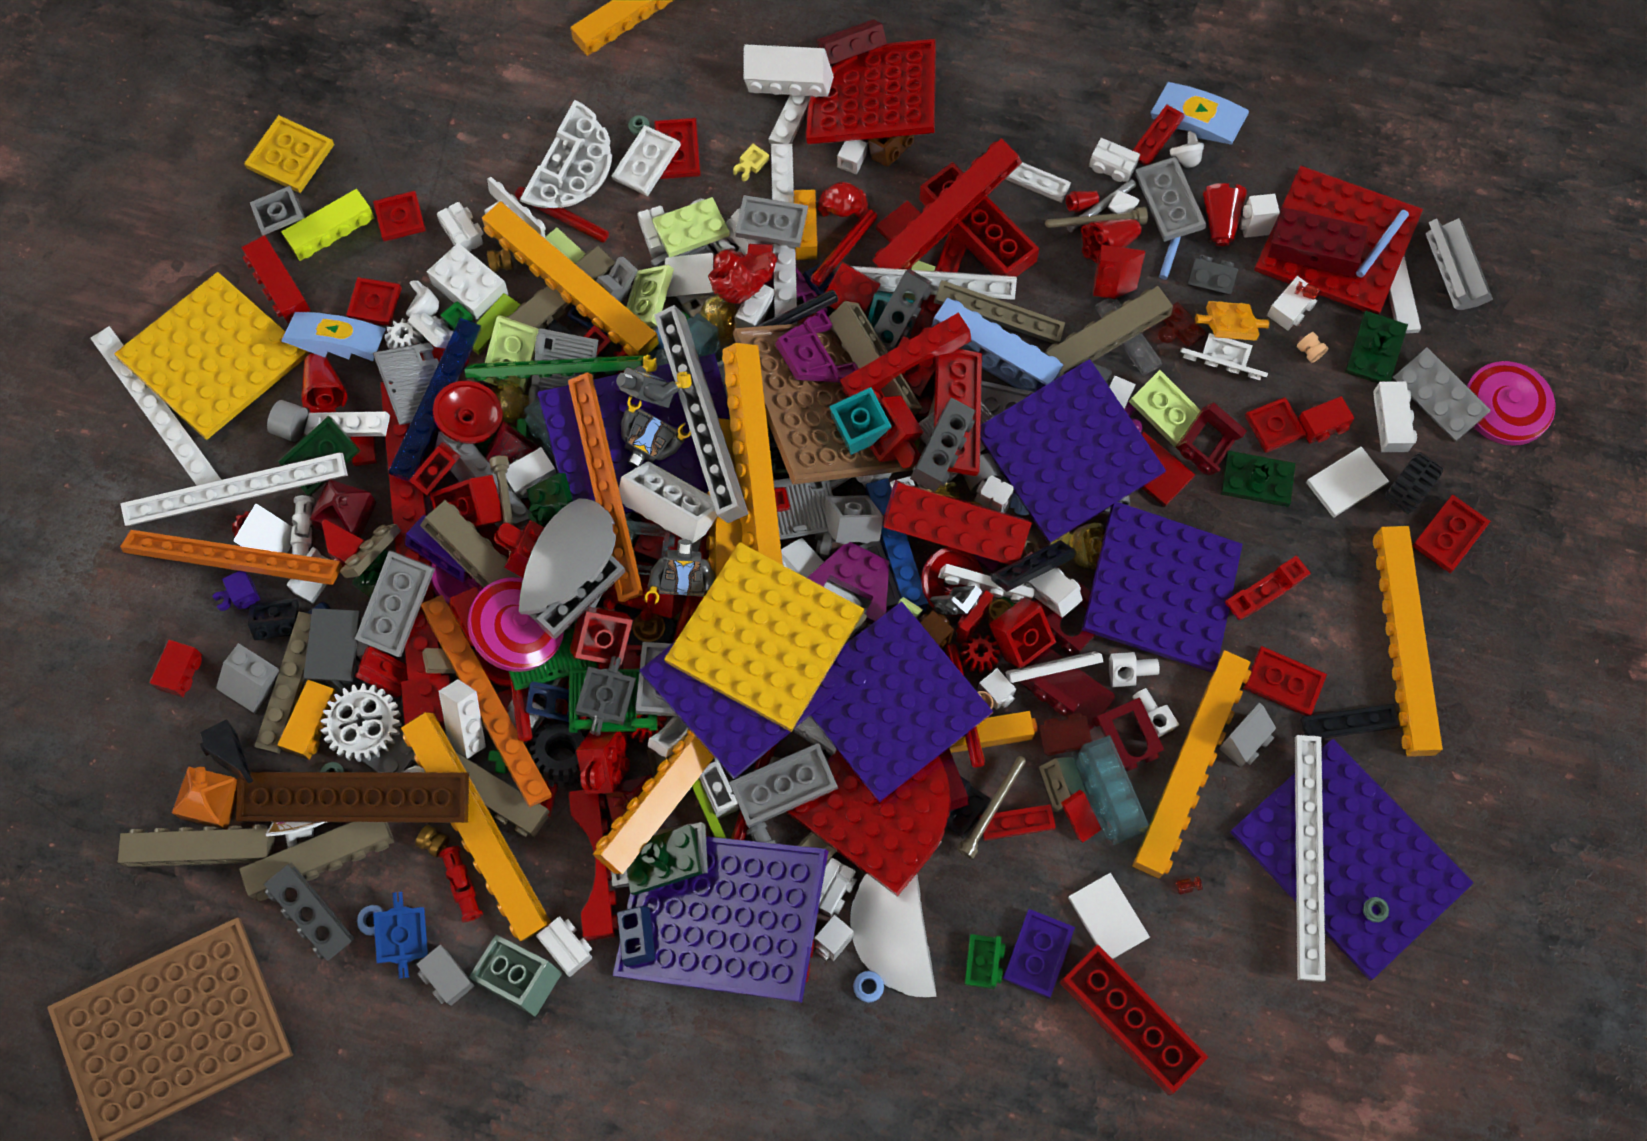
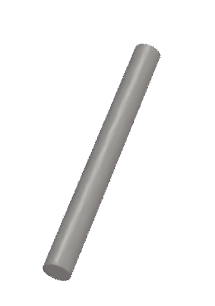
[1066,179,1136,232]

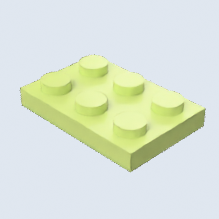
[652,197,730,258]
[626,264,674,327]
[482,316,539,394]
[1129,370,1201,447]

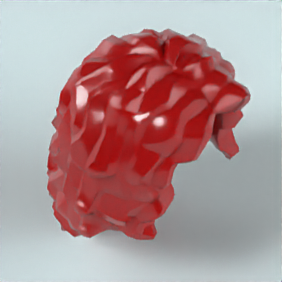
[708,252,777,304]

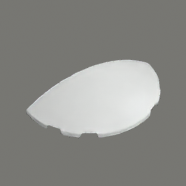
[520,100,612,208]
[850,874,937,997]

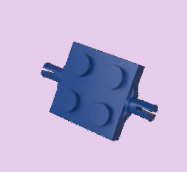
[373,892,428,979]

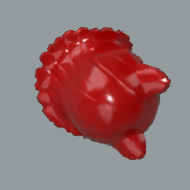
[817,182,868,218]

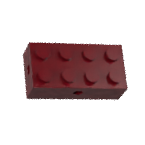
[1268,207,1368,277]

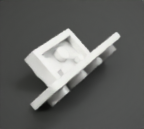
[484,177,546,239]
[1180,333,1268,380]

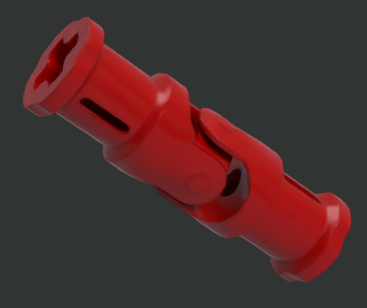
[438,846,483,923]

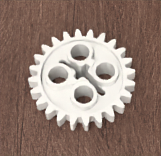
[321,684,402,762]

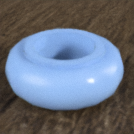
[357,905,385,936]
[853,971,884,1002]

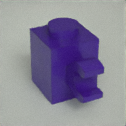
[212,571,261,611]

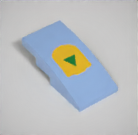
[1151,82,1249,145]
[282,312,386,361]

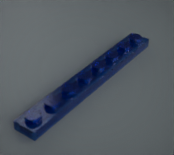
[389,318,481,482]

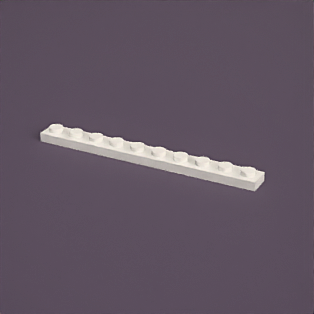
[771,144,797,324]
[91,326,221,486]
[120,453,348,526]
[1295,735,1325,982]

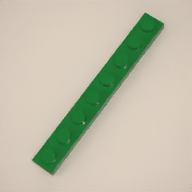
[465,355,645,381]

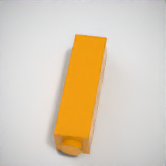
[949,711,1037,753]

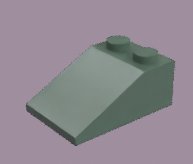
[468,935,562,1017]

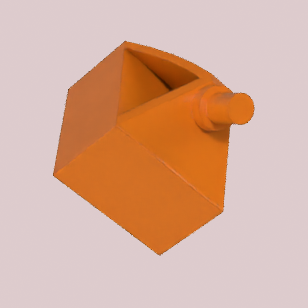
[172,766,237,830]

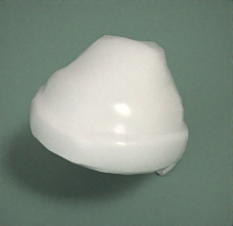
[1170,131,1204,168]
[406,280,439,317]

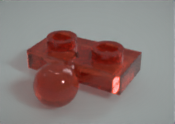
[1158,302,1206,347]

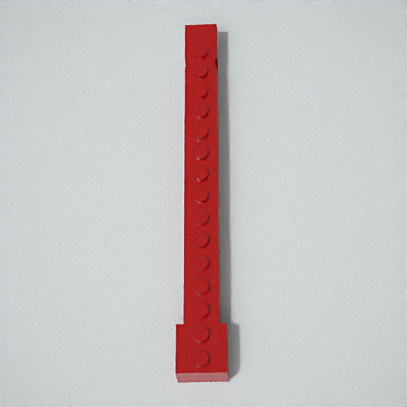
[380,382,453,730]

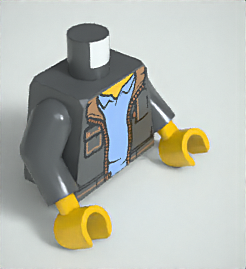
[616,355,692,408]
[621,395,691,468]
[644,539,715,605]

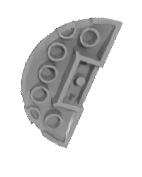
[519,498,616,614]

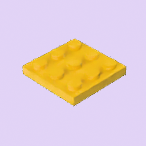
[244,115,334,193]

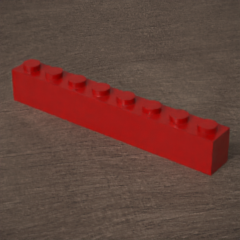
[872,138,1022,270]

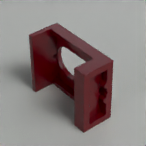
[1175,402,1247,476]
[1047,582,1095,656]
[1092,697,1164,772]

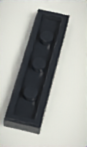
[991,540,1077,592]
[1300,703,1400,739]

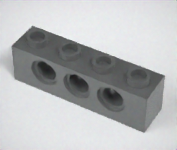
[874,269,932,352]
[910,397,976,492]
[264,863,355,961]

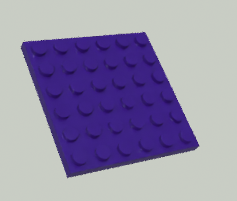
[980,359,1166,544]
[1082,502,1243,673]
[810,601,993,802]
[639,642,846,779]

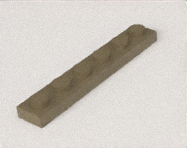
[934,280,1065,344]
[254,612,312,754]

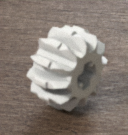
[385,318,424,350]

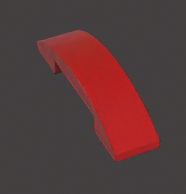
[1225,555,1311,620]

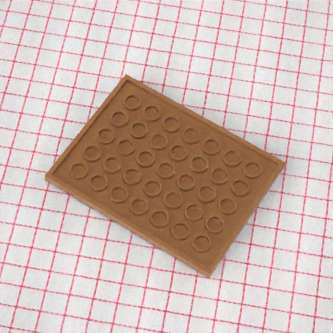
[733,323,913,485]
[47,917,293,1141]

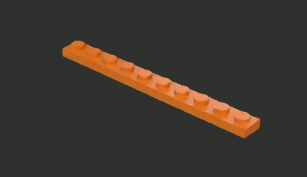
[568,372,643,602]
[120,530,342,585]
[420,595,552,808]

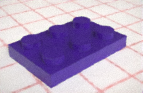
[1002,909,1075,998]

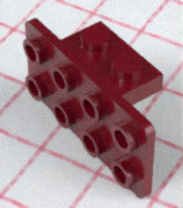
[1018,648,1115,731]

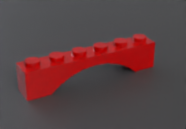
[840,312,971,398]
[569,790,619,941]

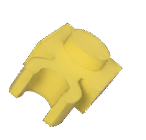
[733,144,770,182]

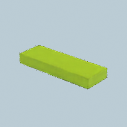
[461,293,520,355]
[692,778,726,838]

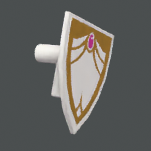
[266,821,326,848]

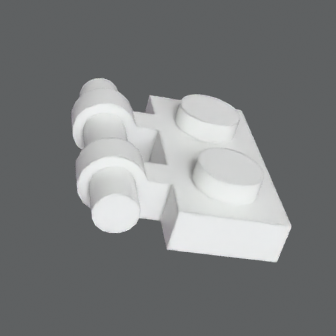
[408,313,463,349]

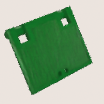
[509,618,598,691]
[569,669,657,733]

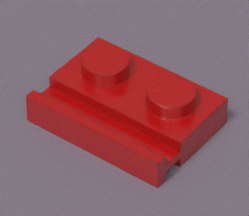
[355,646,408,698]

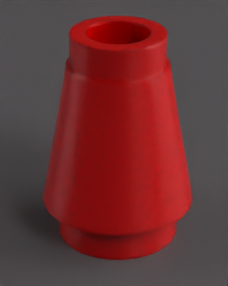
[1066,191,1099,213]

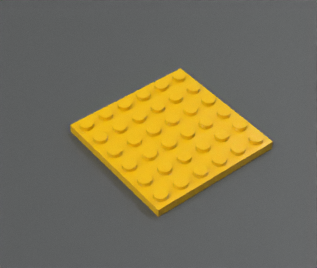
[114,272,309,440]
[664,542,864,732]

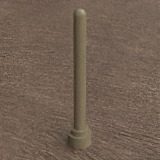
[1045,207,1148,228]
[489,456,514,556]
[956,756,1026,860]

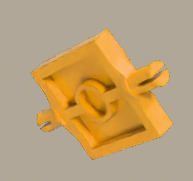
[1195,301,1269,341]

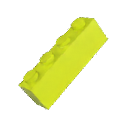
[281,189,374,261]

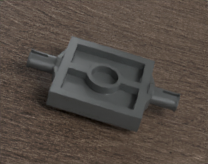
[576,656,636,736]

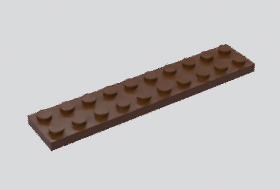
[236,772,469,823]

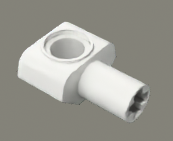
[1109,652,1159,687]
[1132,688,1179,737]

